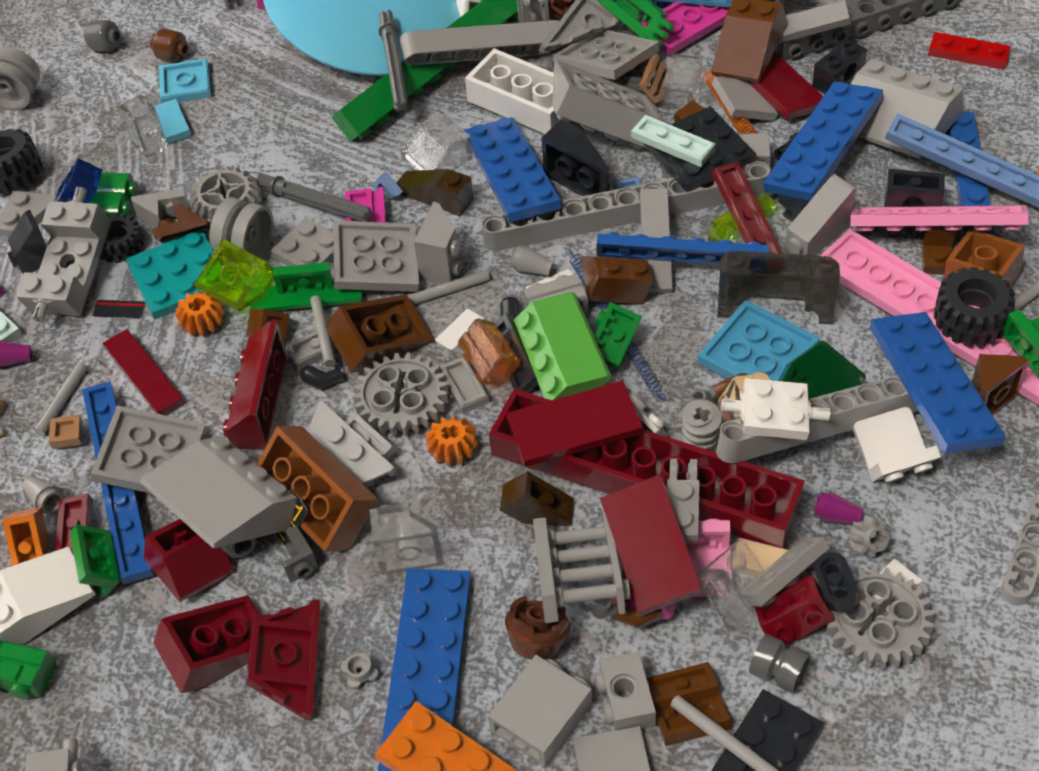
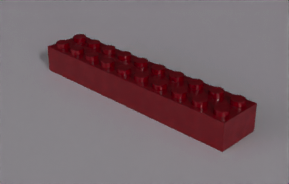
[489,388,805,548]

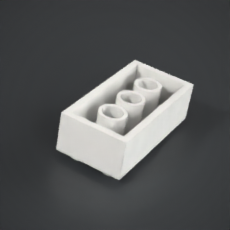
[465,49,560,134]

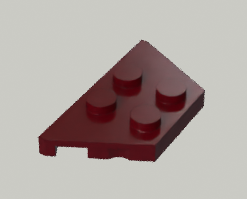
[246,599,320,720]

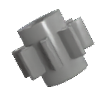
[848,515,891,558]

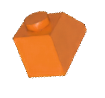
[2,507,48,566]

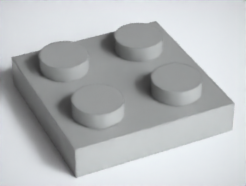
[270,218,334,266]

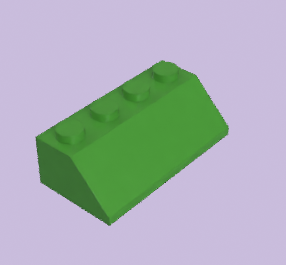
[514,292,612,400]

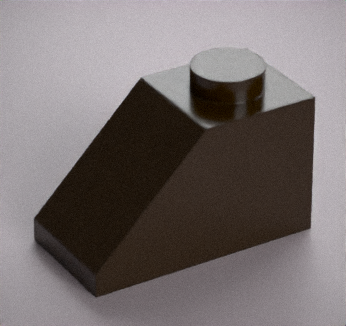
[500,471,574,526]

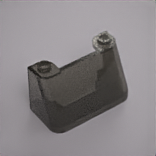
[717,251,840,325]

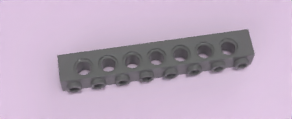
[775,0,959,61]

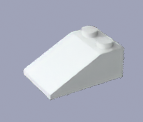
[0,547,96,645]

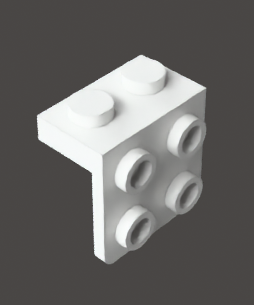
[853,407,941,483]

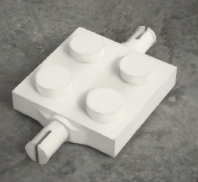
[721,378,830,440]

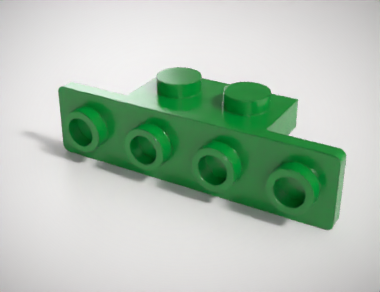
[250,262,362,311]

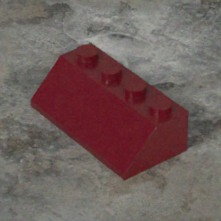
[223,320,287,450]

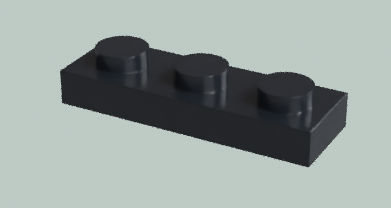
[488,313,539,393]

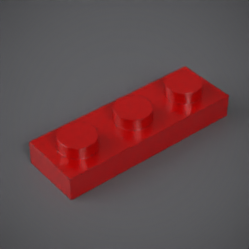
[928,32,1011,70]

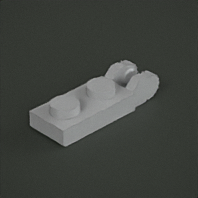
[667,459,699,541]

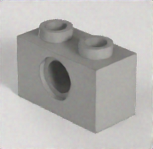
[595,651,656,731]

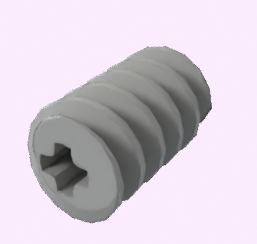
[682,399,722,452]

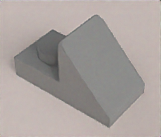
[131,189,190,228]

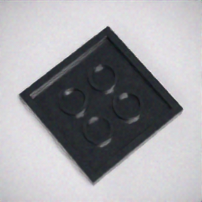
[643,106,756,193]

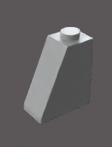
[785,174,856,262]

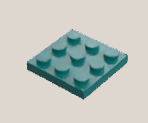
[126,229,232,320]

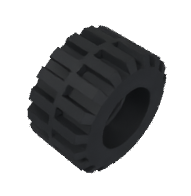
[0,129,43,193]
[934,267,1015,347]

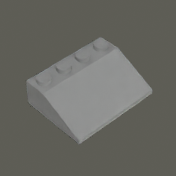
[851,59,963,159]
[552,60,665,149]
[140,436,297,549]

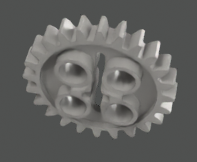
[353,352,449,437]
[826,566,934,670]

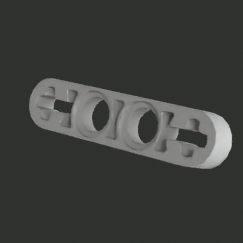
[1001,496,1039,606]

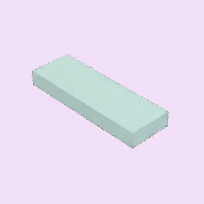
[631,115,715,167]

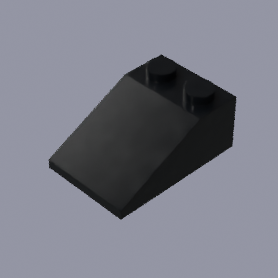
[541,119,610,196]

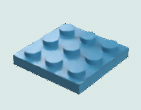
[697,300,820,381]

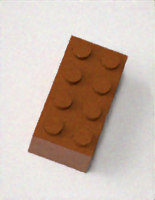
[257,426,378,552]

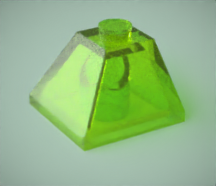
[193,238,274,312]

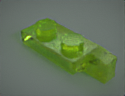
[708,193,776,242]

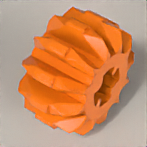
[175,289,225,337]
[426,414,477,467]

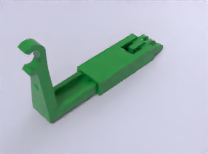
[597,0,675,48]

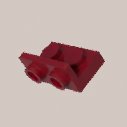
[754,575,834,645]

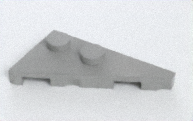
[538,0,620,54]

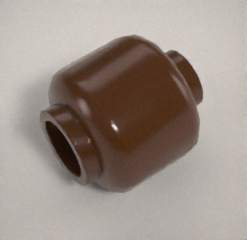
[150,28,189,63]

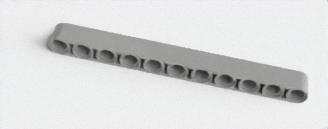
[482,161,771,251]

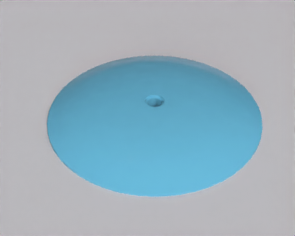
[263,0,460,76]

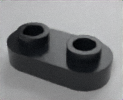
[814,552,859,612]

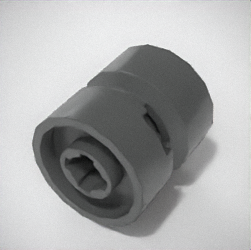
[749,633,811,694]

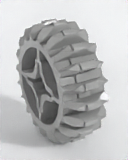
[189,166,262,226]

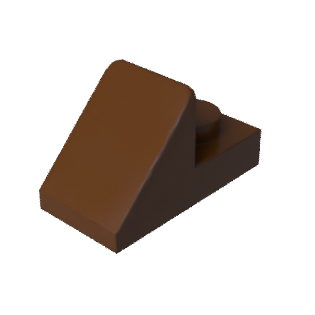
[151,201,210,241]
[920,229,955,275]

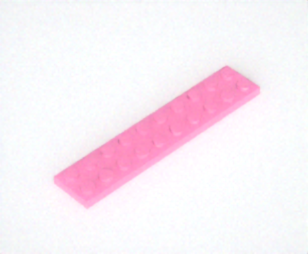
[814,229,1039,405]

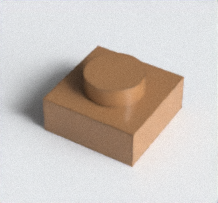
[49,415,83,449]

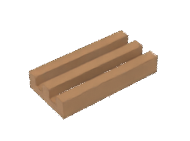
[639,54,672,104]

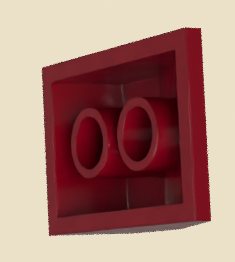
[153,595,261,694]

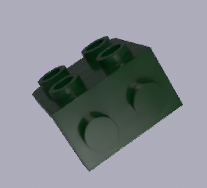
[778,340,866,399]

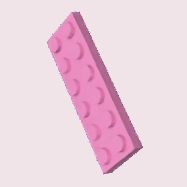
[851,205,1029,231]

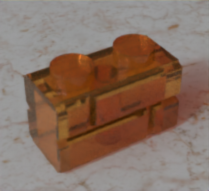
[458,318,521,386]

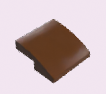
[646,662,731,746]

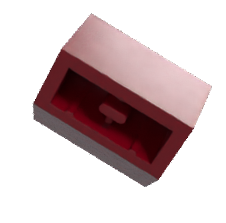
[144,519,233,602]

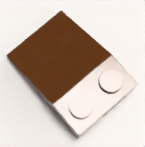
[711,0,788,82]
[325,294,433,373]

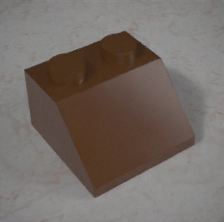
[580,256,653,304]

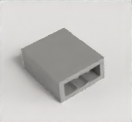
[488,655,592,767]

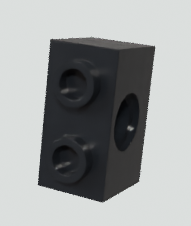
[812,38,867,95]
[884,169,945,207]

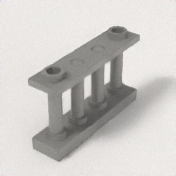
[533,510,630,623]

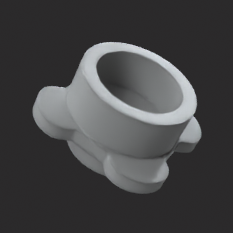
[340,652,378,689]

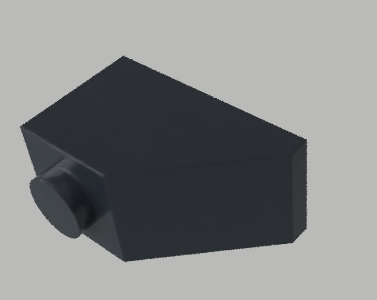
[7,210,47,275]

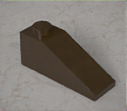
[396,168,474,217]

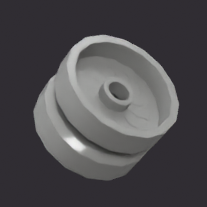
[0,46,41,111]
[209,197,274,265]

